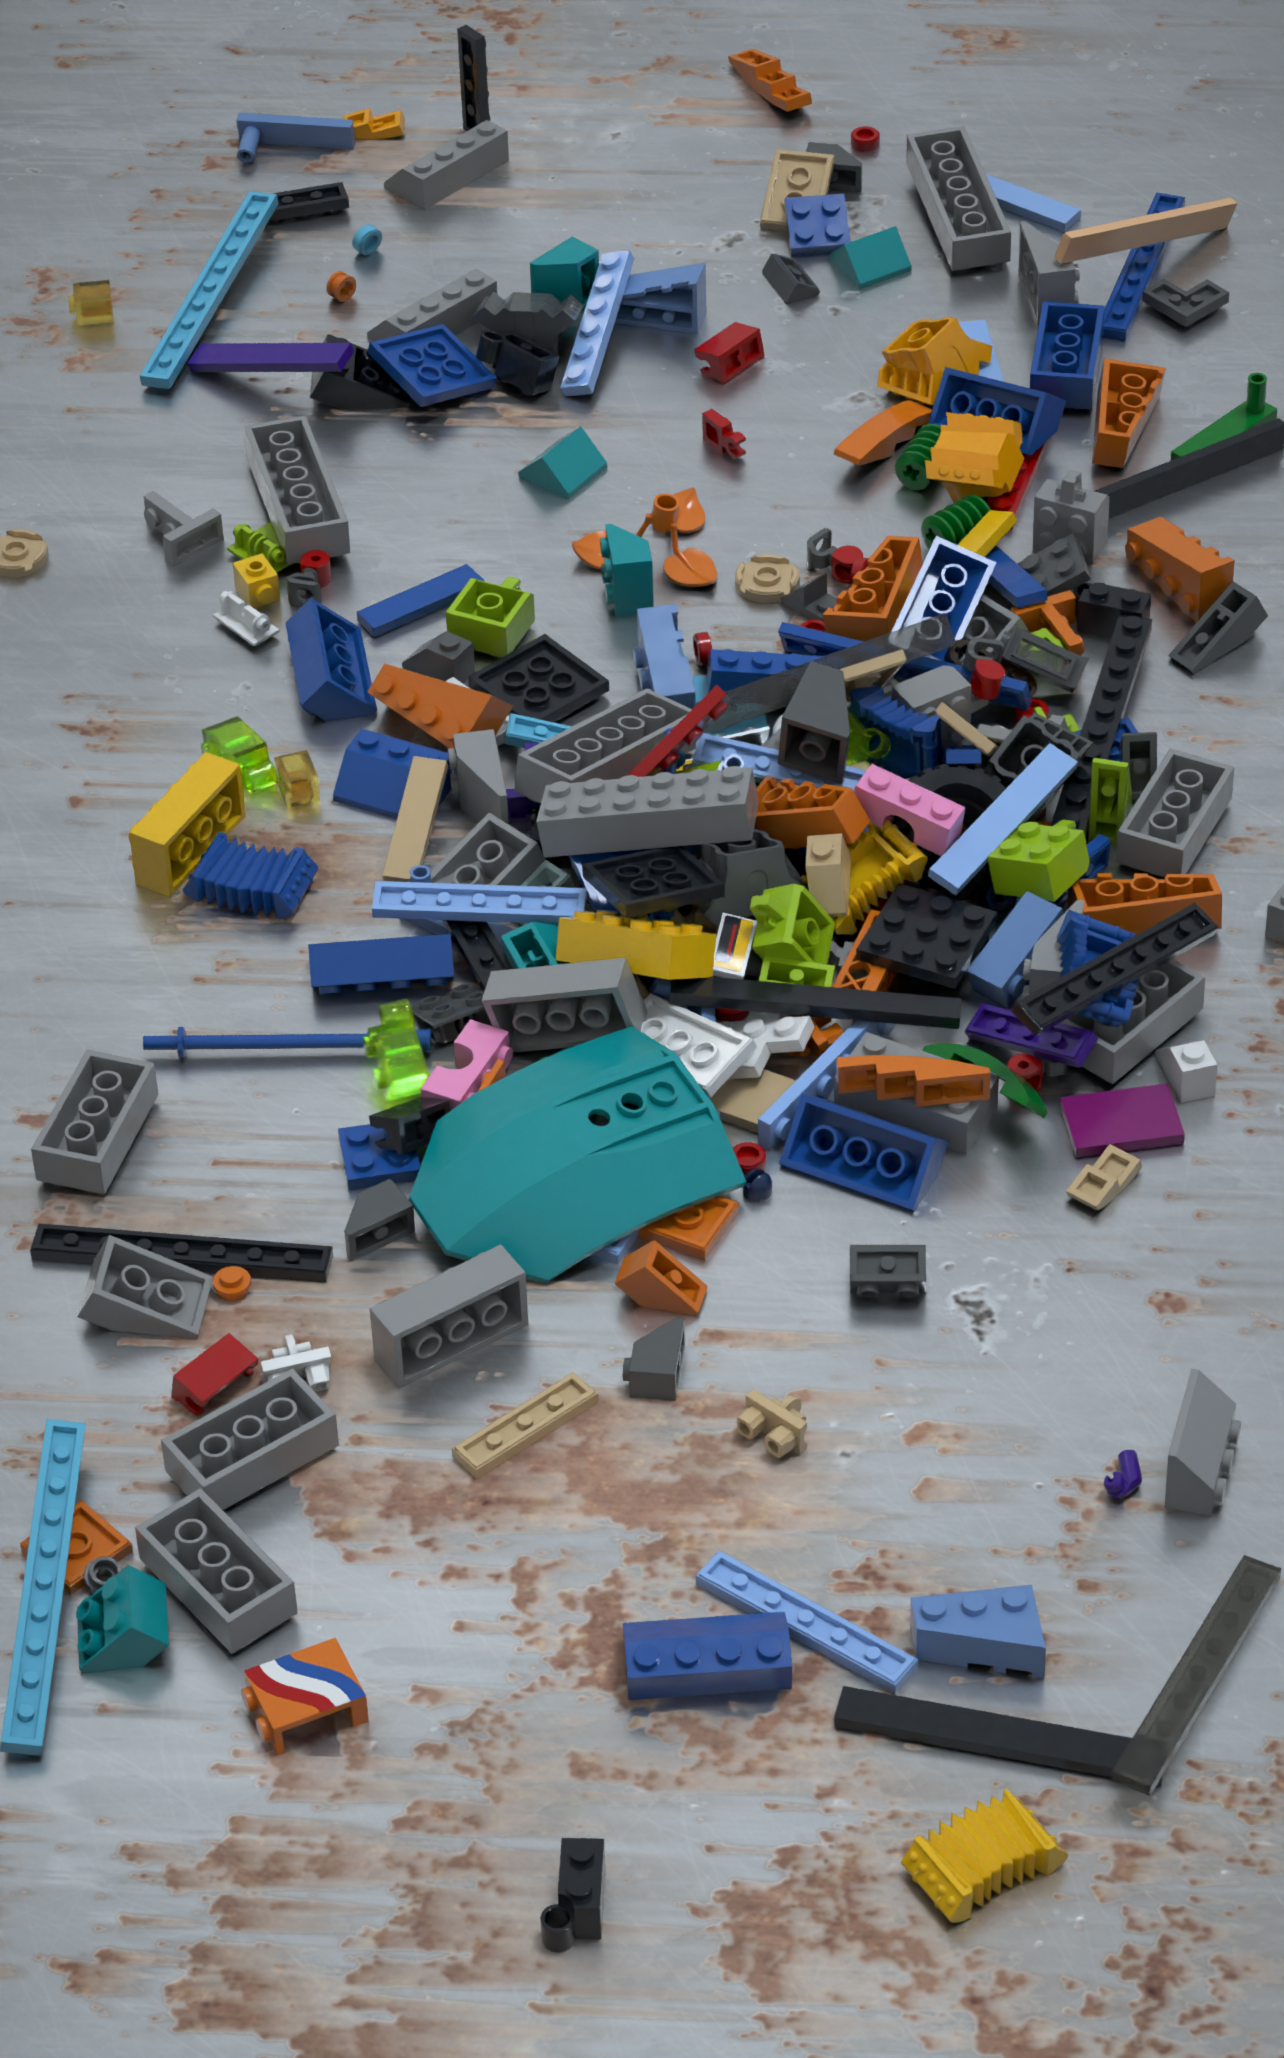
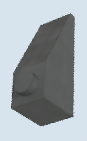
[1168,581,1268,674]

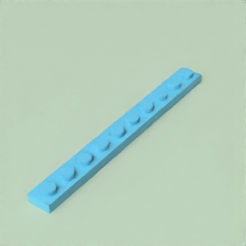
[140,191,278,389]
[0,1419,86,1756]

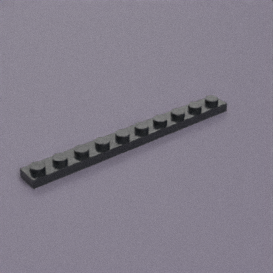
[1050,614,1152,837]

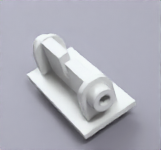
[213,591,280,646]

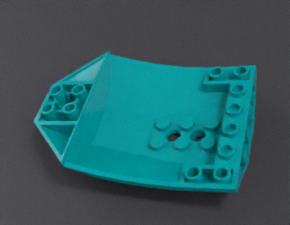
[409,1026,746,1285]

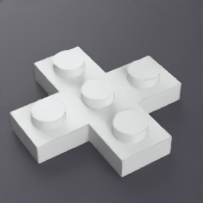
[718,1011,815,1080]

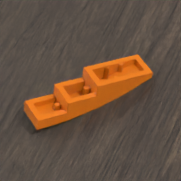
[728,49,812,112]
[833,400,932,465]
[836,1055,990,1107]

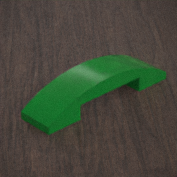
[922,1043,1048,1118]

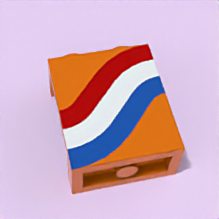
[241,1637,369,1755]

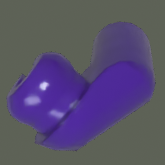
[1104,1450,1142,1498]

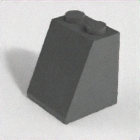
[777,661,850,785]

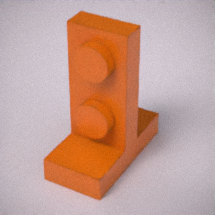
[1011,590,1084,669]

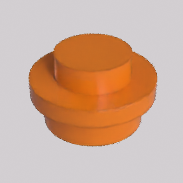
[213,1266,251,1301]

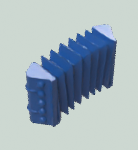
[849,685,943,779]
[183,832,318,919]
[1057,910,1140,1028]

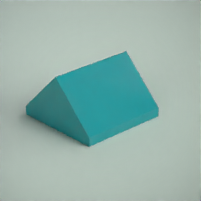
[829,226,912,289]
[518,426,607,499]

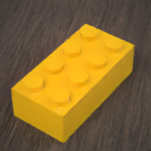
[129,752,246,897]
[556,910,717,980]

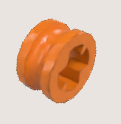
[326,271,356,302]

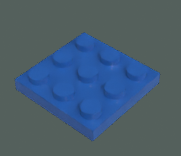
[367,324,497,407]

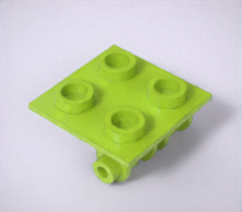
[227,521,293,573]

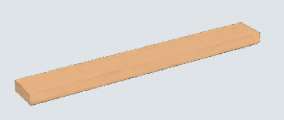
[1054,197,1238,264]

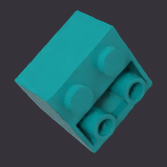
[530,236,599,314]
[600,524,654,616]
[501,922,569,969]
[76,1565,169,1673]

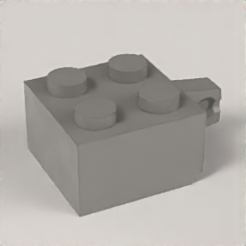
[1033,469,1110,565]
[892,665,988,747]

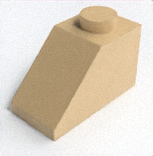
[806,833,851,917]

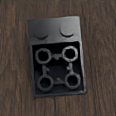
[310,334,411,409]

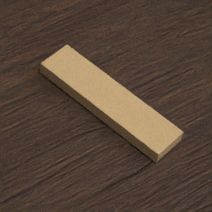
[382,756,448,882]
[452,1372,598,1479]

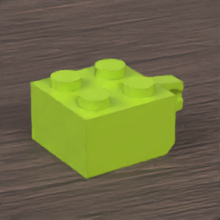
[446,576,535,657]
[987,819,1090,902]
[750,884,835,964]

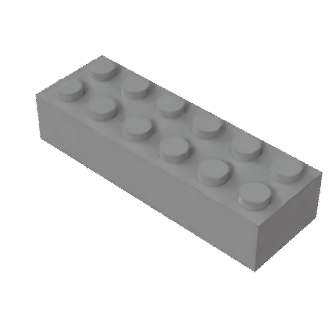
[906,126,1011,271]
[244,415,350,564]
[514,688,696,803]
[536,766,759,858]

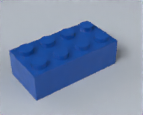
[1030,301,1105,410]

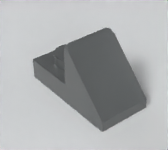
[781,573,837,621]
[1119,732,1157,800]

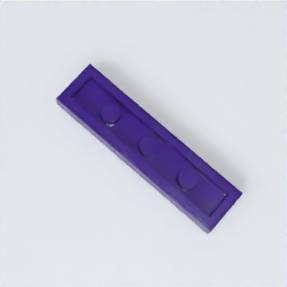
[964,1003,1098,1068]

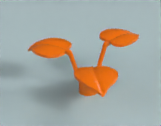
[572,487,717,587]

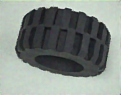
[890,764,1026,898]

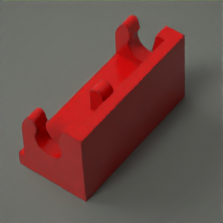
[694,322,765,384]
[171,1333,258,1416]

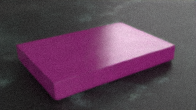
[1060,1083,1185,1158]

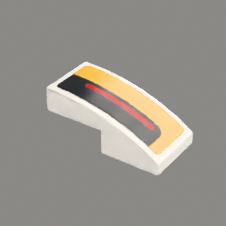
[713,913,757,979]

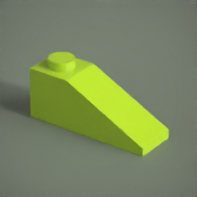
[1089,758,1132,845]

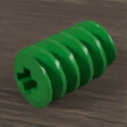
[895,424,941,490]
[921,494,991,550]

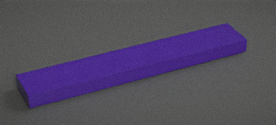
[187,343,354,372]

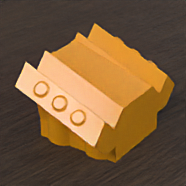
[877,317,992,406]
[925,412,1024,503]

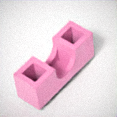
[854,764,965,856]
[420,1019,513,1111]

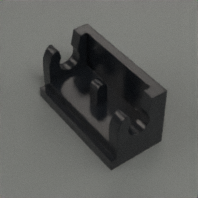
[369,1097,450,1155]

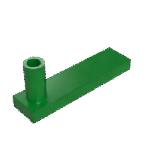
[1170,373,1277,461]

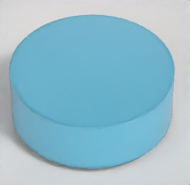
[352,224,382,256]

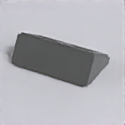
[762,254,820,303]

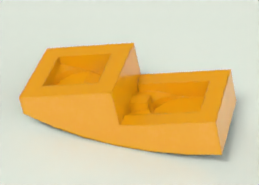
[343,108,405,140]

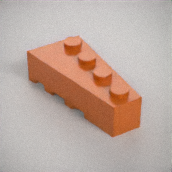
[1092,358,1166,468]
[1125,516,1235,623]
[823,536,923,647]
[367,663,513,748]
[754,776,871,849]
[1067,873,1222,935]

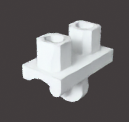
[261,1334,331,1392]

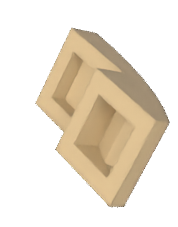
[1066,1144,1142,1211]

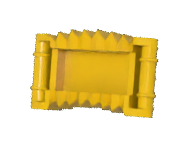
[801,820,928,936]
[901,1789,1068,1923]

